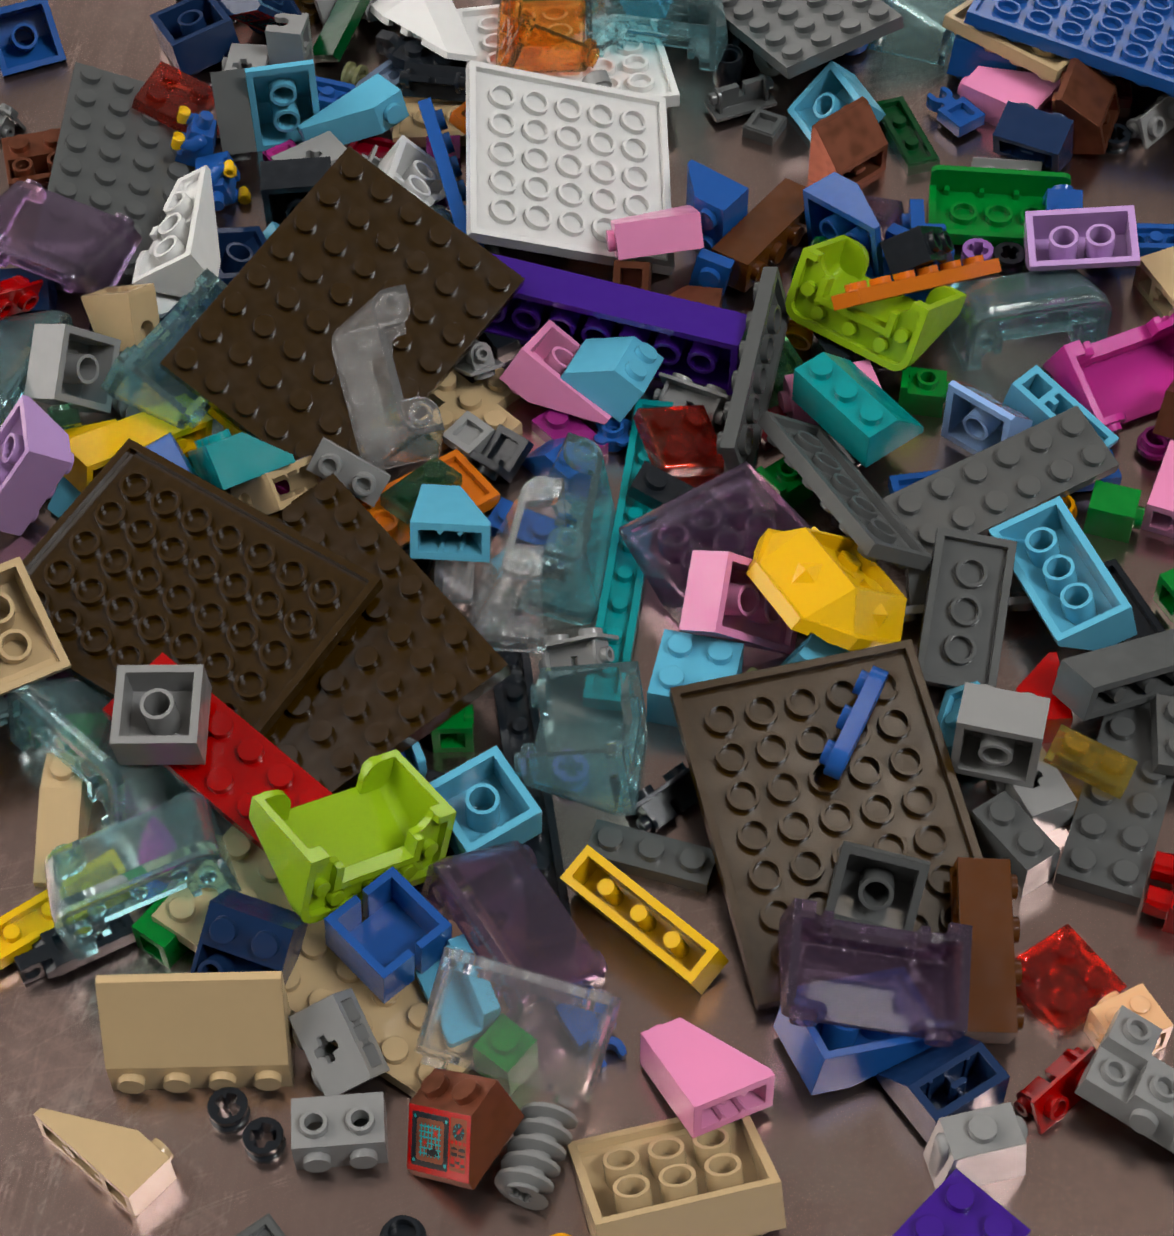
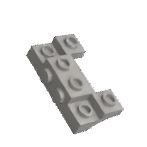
[1074,1005,1174,1154]

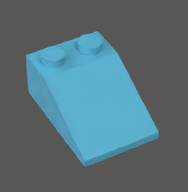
[244,59,320,152]

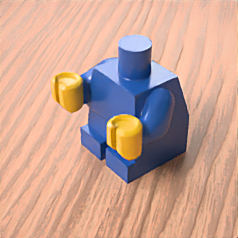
[171,106,218,167]
[195,151,251,211]

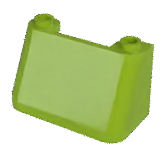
[785,235,967,371]
[249,749,457,924]

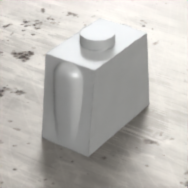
[923,1102,1028,1190]

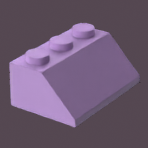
[1024,205,1141,272]
[0,395,74,536]

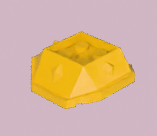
[746,526,907,651]

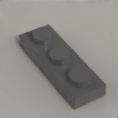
[588,819,716,894]

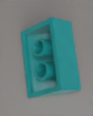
[792,352,924,468]
[187,429,296,490]

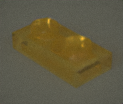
[1043,724,1138,799]

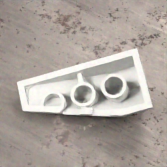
[370,0,477,62]
[377,135,457,207]
[132,165,221,298]

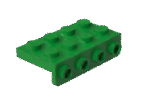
[927,165,1071,249]

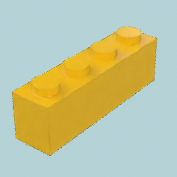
[63,396,213,493]
[560,844,729,995]

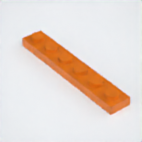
[831,254,1002,311]

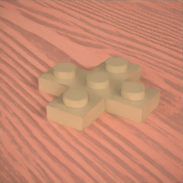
[417,367,523,452]

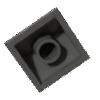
[823,840,931,944]

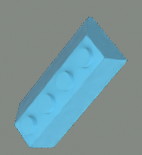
[988,496,1137,651]

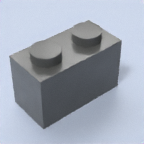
[970,791,1061,898]

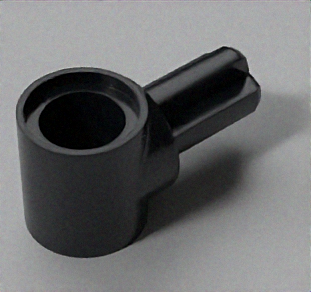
[712,35,749,87]

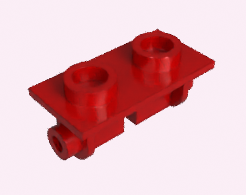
[0,275,44,320]
[1014,1046,1096,1135]

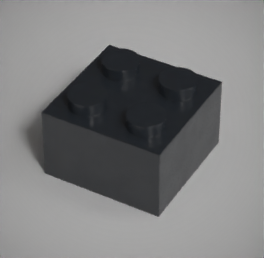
[260,156,331,227]

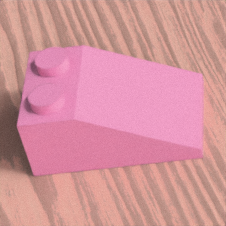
[499,320,612,425]
[679,550,797,655]

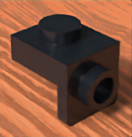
[469,424,534,483]

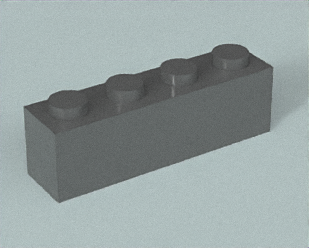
[1052,629,1174,721]

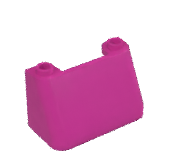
[1043,308,1174,434]

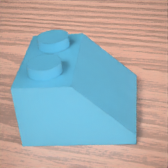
[787,60,886,142]
[560,336,664,422]

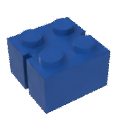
[324,866,452,1004]

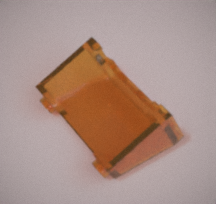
[496,0,600,73]

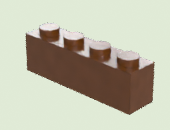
[711,178,807,293]
[949,857,1024,1044]

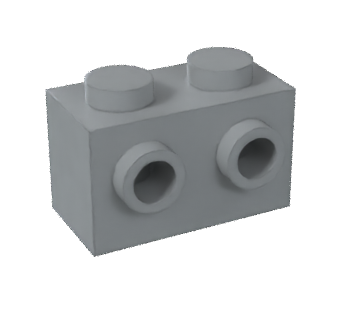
[291,1091,388,1173]

